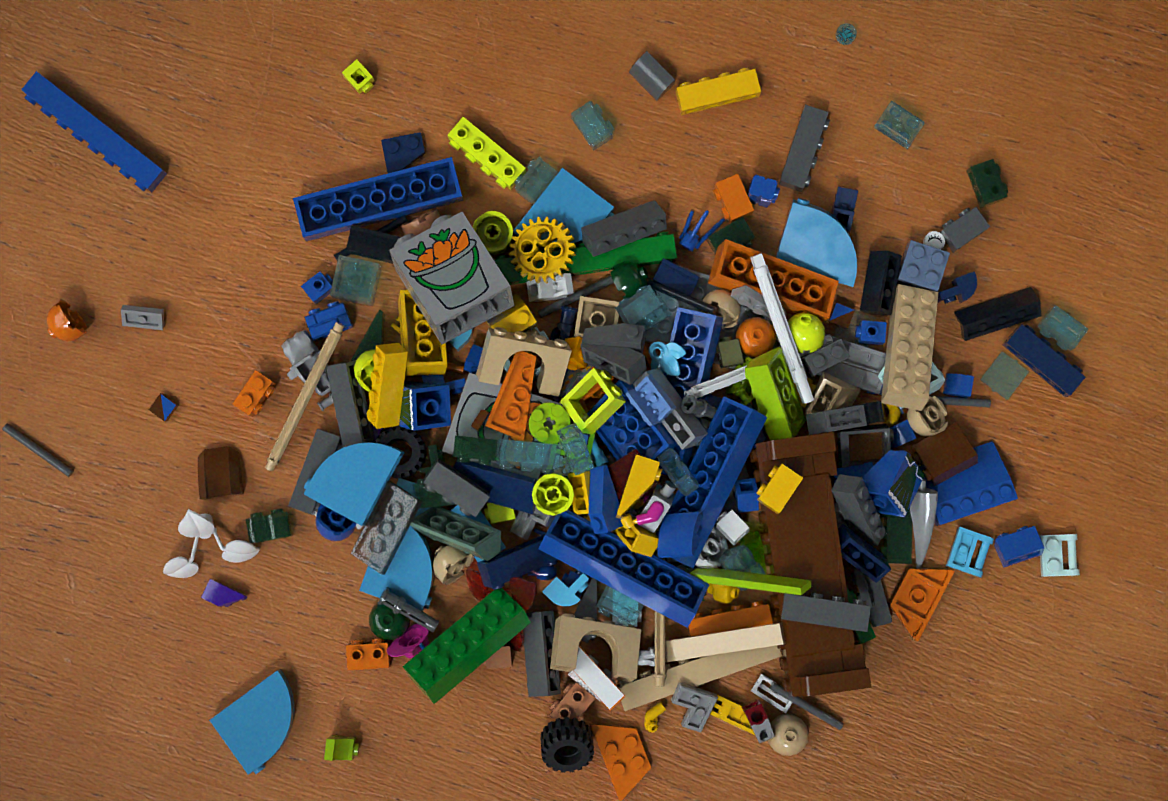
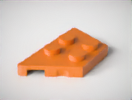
[889,569,955,642]
[591,724,651,801]

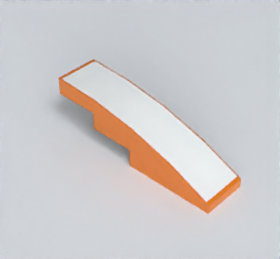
[573,646,625,711]

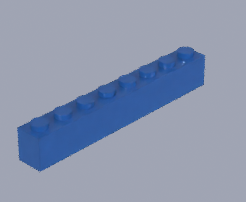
[21,71,167,192]

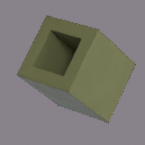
[716,337,744,369]

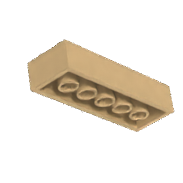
[881,284,938,411]

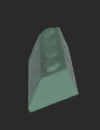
[409,505,501,561]

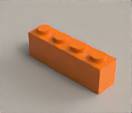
[688,600,773,637]

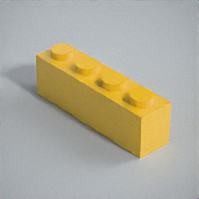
[676,68,761,116]
[367,343,408,429]

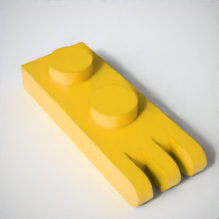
[710,695,755,735]

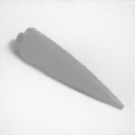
[910,479,938,569]

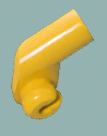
[883,404,901,428]
[644,702,666,733]

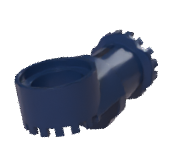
[550,306,578,341]

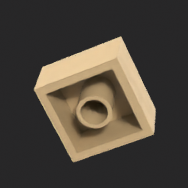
[574,296,621,338]

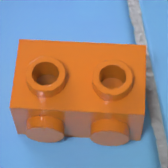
[713,174,754,224]
[232,370,276,417]
[346,638,391,671]

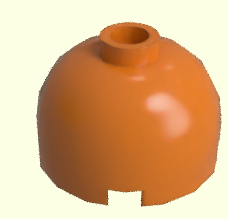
[46,300,87,342]
[735,317,776,358]

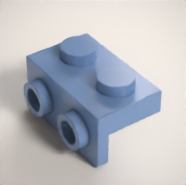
[626,374,676,426]

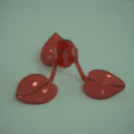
[466,568,537,652]

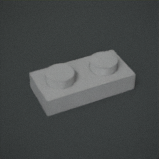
[121,305,165,330]

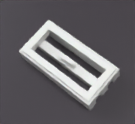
[750,674,793,713]

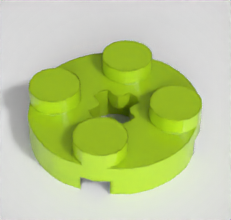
[528,403,570,445]

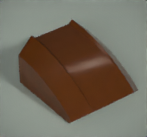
[198,446,244,499]

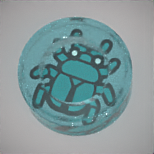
[836,23,857,45]

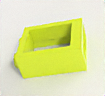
[560,368,626,435]

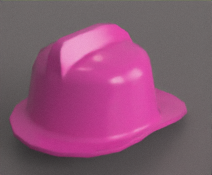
[387,623,429,659]

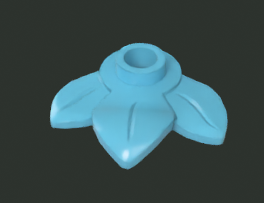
[649,341,686,376]

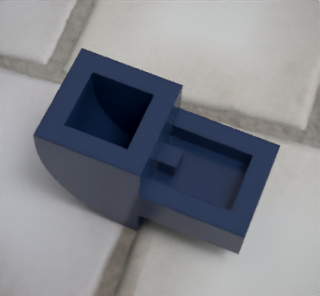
[831,186,858,232]
[937,271,977,304]

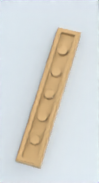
[665,622,786,662]

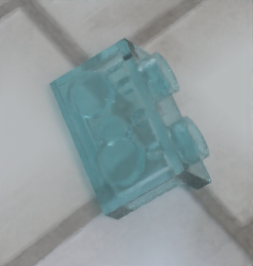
[874,101,925,149]
[515,156,559,205]

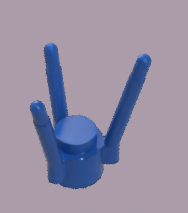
[679,210,725,252]

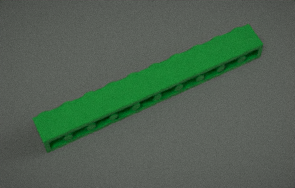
[494,232,677,285]

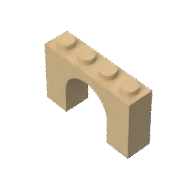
[476,327,572,396]
[550,614,641,682]

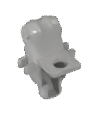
[282,330,331,396]

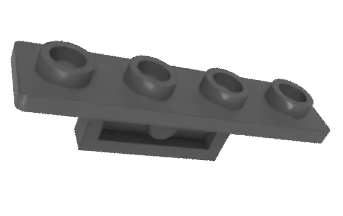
[851,567,893,627]

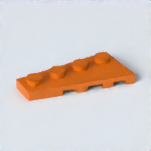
[485,351,536,442]

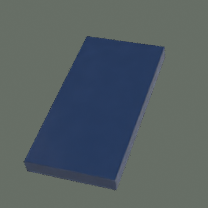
[455,458,536,514]

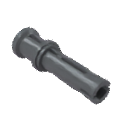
[681,395,718,419]
[377,587,439,633]

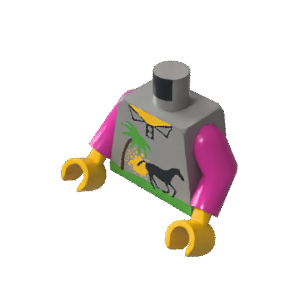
[620,481,676,533]

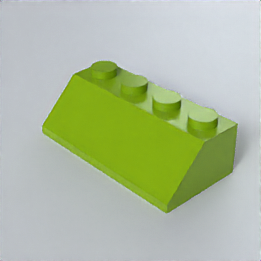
[745,347,806,441]

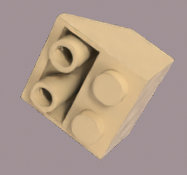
[805,371,861,414]

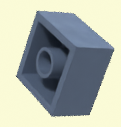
[897,240,950,292]

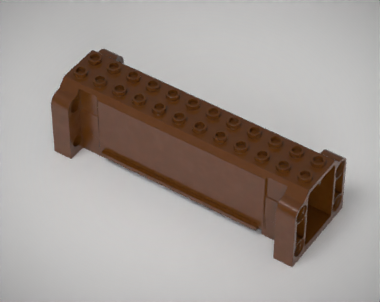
[749,432,872,697]

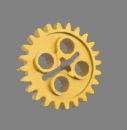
[509,217,576,284]

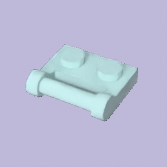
[1039,534,1080,577]

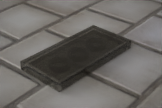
[351,481,422,575]

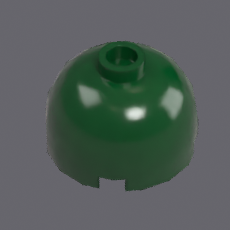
[610,261,649,303]
[369,603,410,640]

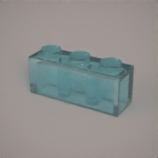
[496,439,561,474]

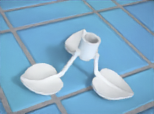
[163,509,260,578]

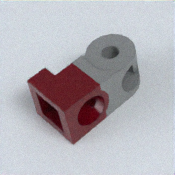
[741,700,775,744]

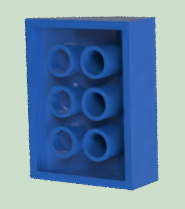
[587,379,678,476]
[919,441,1018,526]

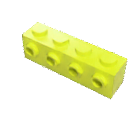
[448,117,526,190]

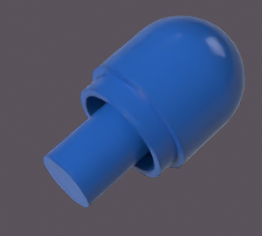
[528,565,557,580]

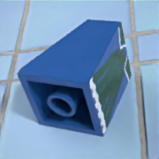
[399,381,451,431]
[862,450,924,517]

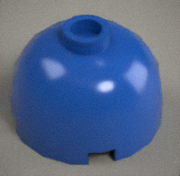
[315,504,357,541]

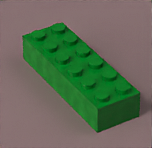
[403,588,531,704]

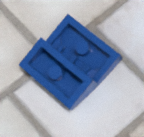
[658,512,703,558]

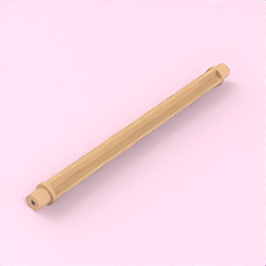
[265,322,344,471]
[654,520,666,687]

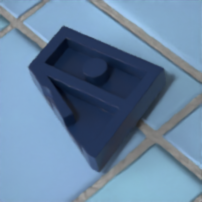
[381,132,425,173]

